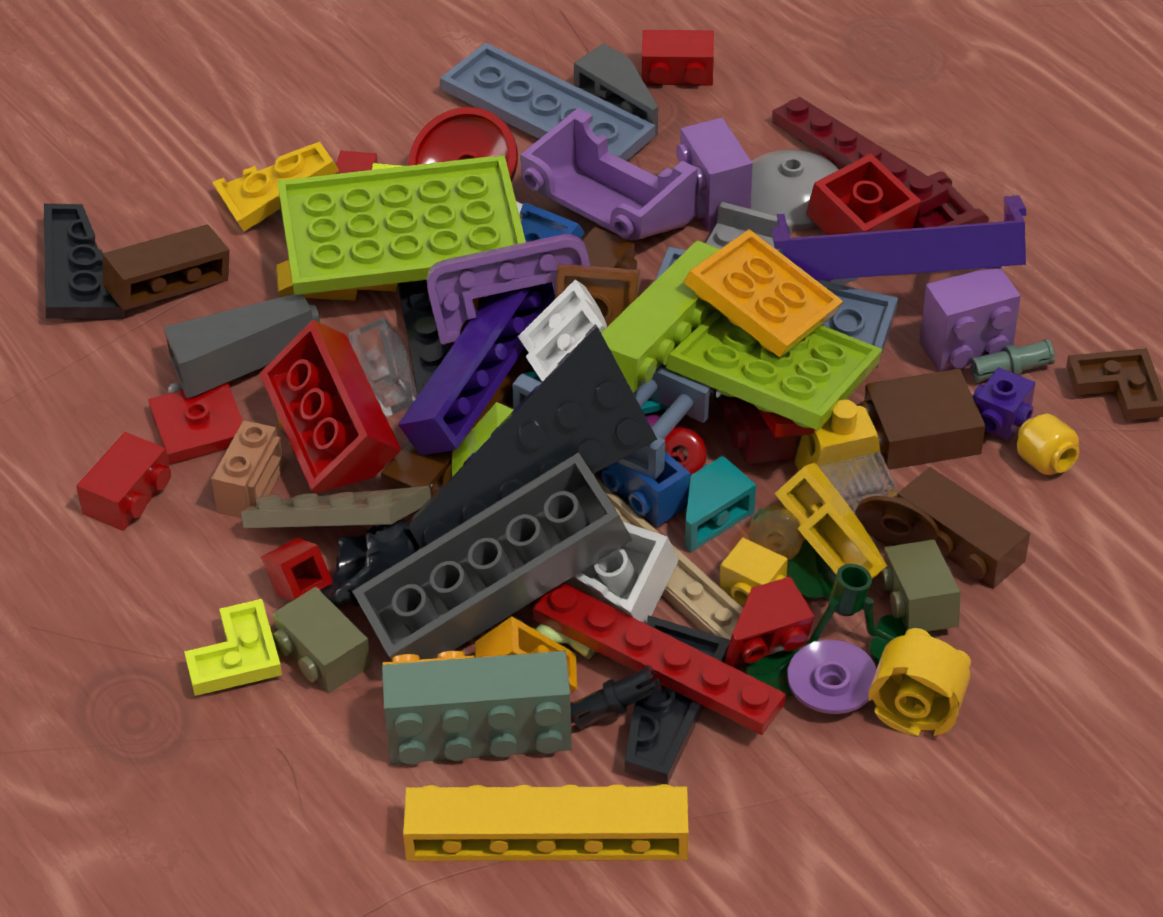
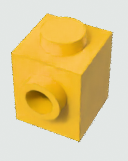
[720,537,788,607]

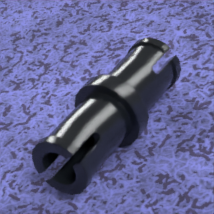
[570,665,662,729]

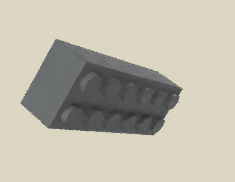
[353,452,632,660]

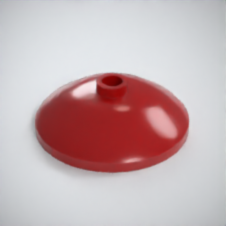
[408,107,518,182]

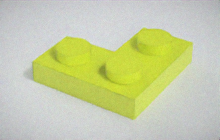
[184,599,282,696]

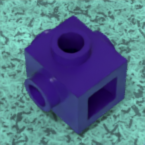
[972,367,1036,441]

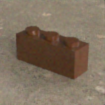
[103,224,230,311]
[897,467,1030,589]

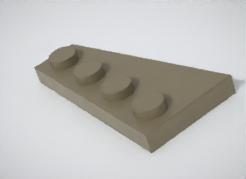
[241,486,431,528]

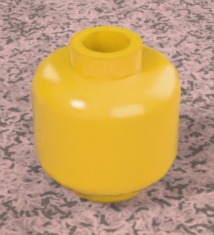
[1017,413,1079,475]

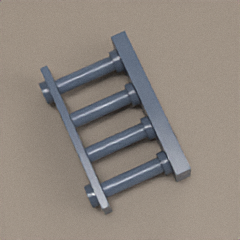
[513,366,710,480]

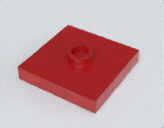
[148,382,243,464]

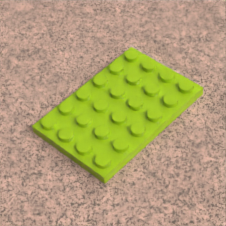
[277,155,526,295]

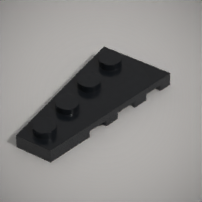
[44,203,125,319]
[625,615,730,785]

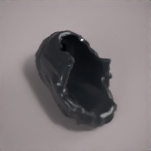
[320,520,420,607]

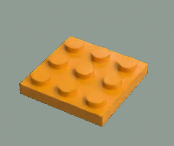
[683,229,844,357]

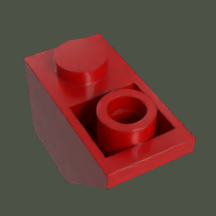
[725,577,815,666]

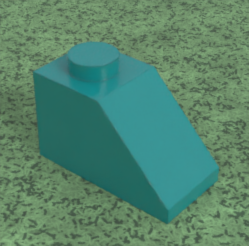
[685,456,756,553]

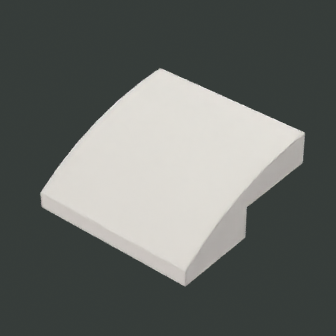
[518,279,607,382]

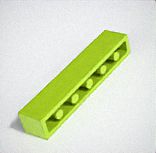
[601,240,720,393]

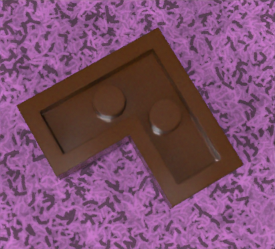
[1066,348,1163,421]

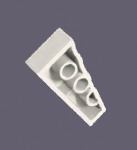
[565,522,679,624]

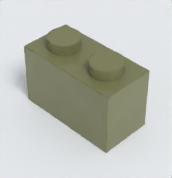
[878,540,961,632]
[273,587,371,694]

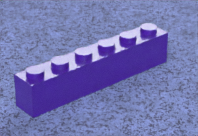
[398,282,555,456]

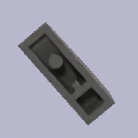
[574,43,658,138]

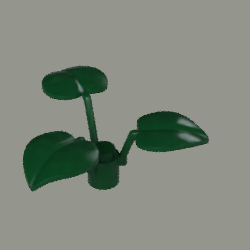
[745,539,935,696]

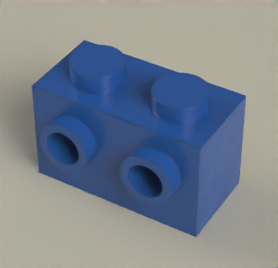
[601,452,690,527]

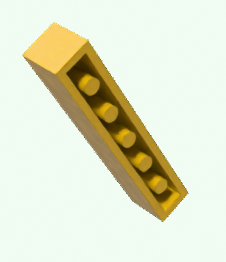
[403,784,689,861]

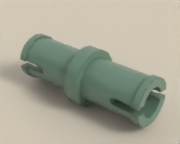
[970,339,1055,383]

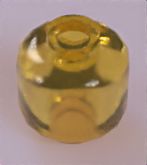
[748,504,804,561]

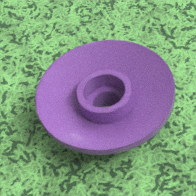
[788,640,876,714]

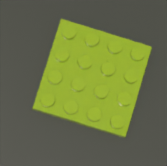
[666,309,883,430]

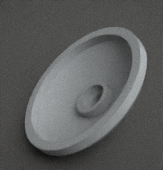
[751,149,840,230]

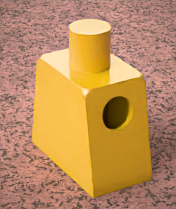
[794,400,883,487]

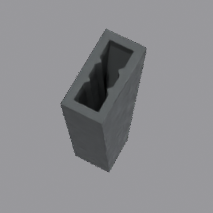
[163,294,320,398]

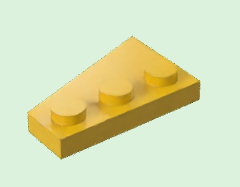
[212,141,339,231]

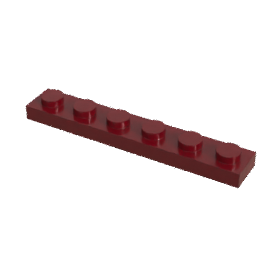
[772,97,948,216]

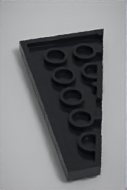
[407,324,657,549]

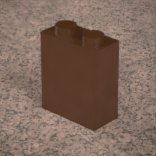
[859,368,985,470]

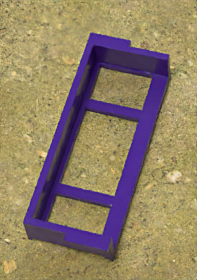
[772,195,1026,281]

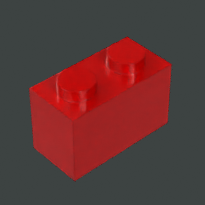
[642,30,714,86]
[76,432,171,531]

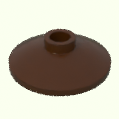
[855,496,939,546]

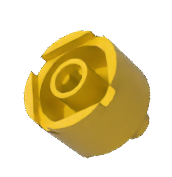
[868,628,971,736]

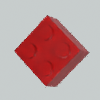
[806,153,921,235]

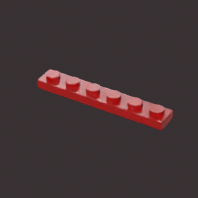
[533,583,786,735]

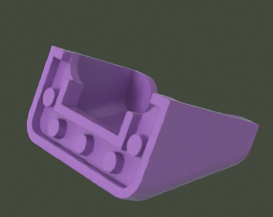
[520,108,698,240]
[427,234,590,344]

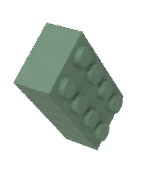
[382,651,572,764]

